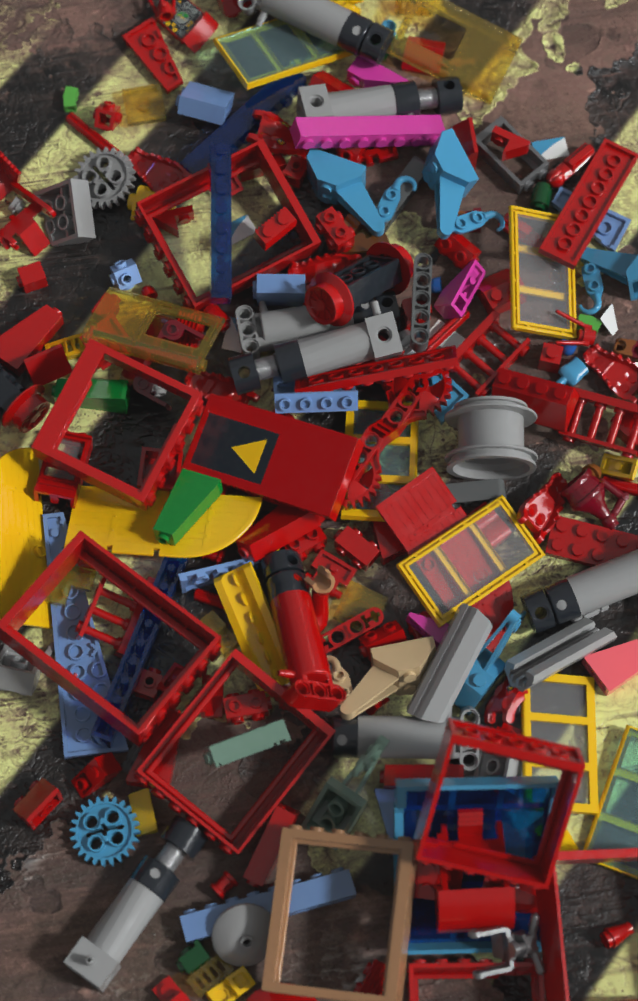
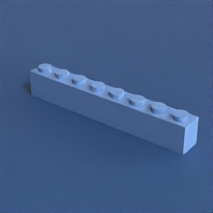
[180,867,356,945]

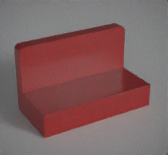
[201,672,224,719]

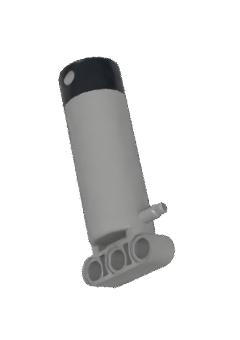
[331,706,480,771]

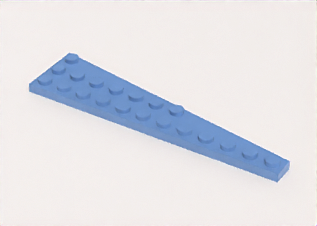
[43,512,129,759]

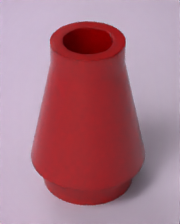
[600,921,634,949]

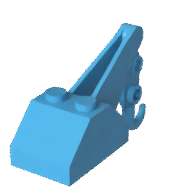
[422,128,505,239]
[306,148,417,237]
[578,247,638,315]
[454,609,526,716]

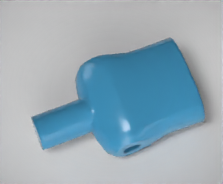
[556,357,589,387]

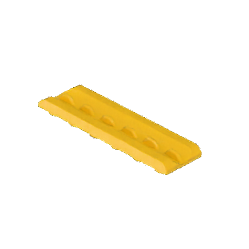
[214,562,289,694]

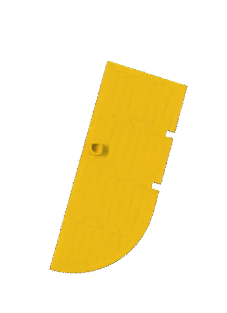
[0,448,52,629]
[64,486,263,558]

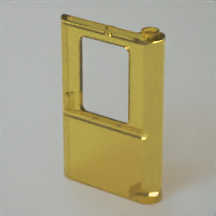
[387,0,523,105]
[82,287,225,375]

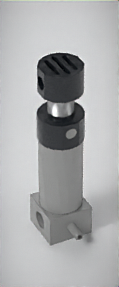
[296,76,463,117]
[228,300,403,395]
[64,815,208,993]

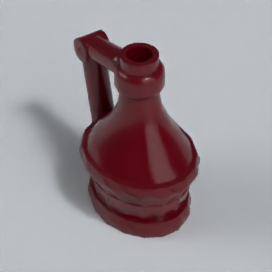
[560,468,629,530]

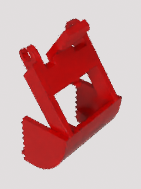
[0,151,57,257]
[434,808,515,934]

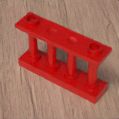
[444,310,531,397]
[558,387,638,458]
[74,573,156,659]

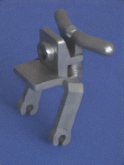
[468,913,545,979]

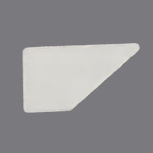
[600,304,618,335]

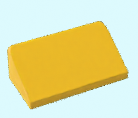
[128,788,158,837]

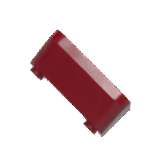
[120,314,209,411]

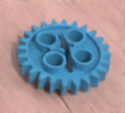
[70,795,141,867]

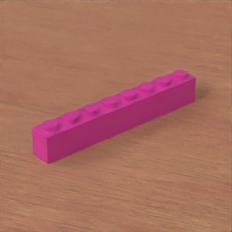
[290,115,445,149]

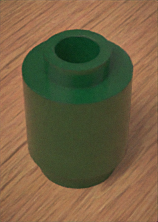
[529,182,552,212]

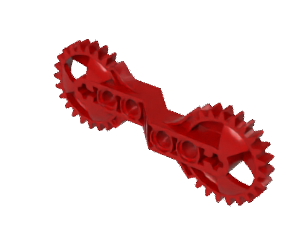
[342,368,452,510]

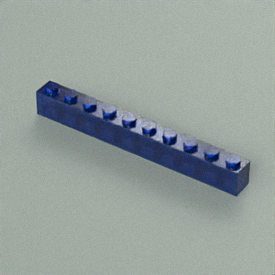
[90,557,188,749]

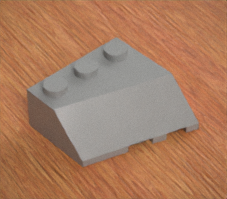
[33,178,96,246]

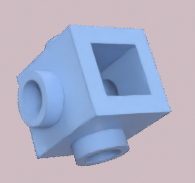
[109,258,142,291]

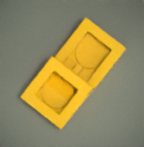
[205,966,256,1001]

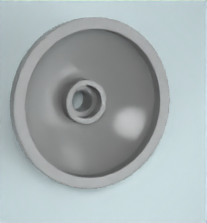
[212,903,271,967]

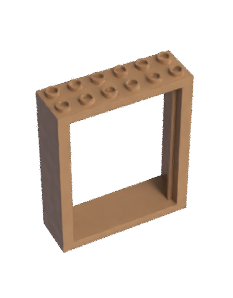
[261,824,418,1001]

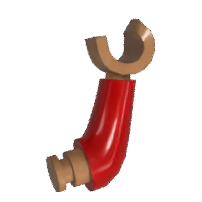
[304,565,335,633]

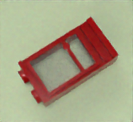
[33,430,93,509]

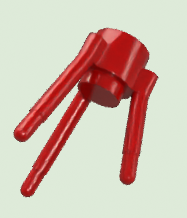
[147,0,176,22]
[555,310,596,347]

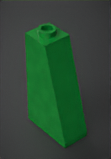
[51,379,131,414]
[153,468,223,546]

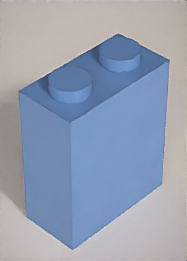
[176,81,234,125]
[253,274,305,307]

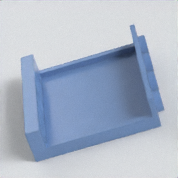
[273,366,358,414]

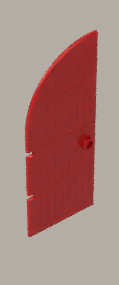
[375,466,514,653]

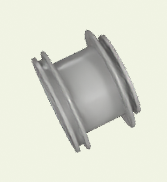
[444,396,538,481]

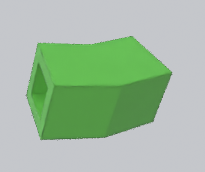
[63,86,79,113]
[577,314,602,335]

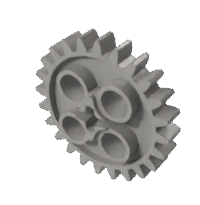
[73,147,136,210]

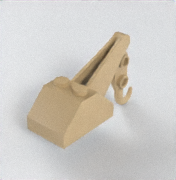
[327,636,436,720]

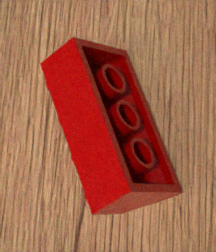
[492,367,580,433]

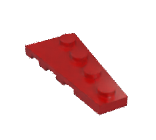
[122,16,183,94]

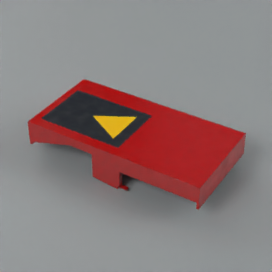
[181,393,364,522]

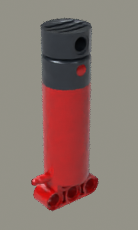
[260,549,346,712]

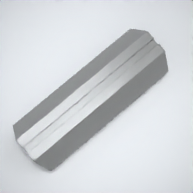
[407,603,493,723]
[505,617,617,692]

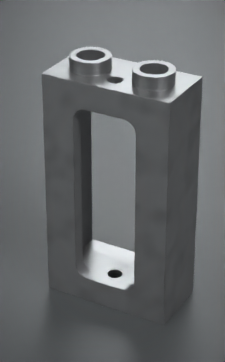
[476,116,549,195]

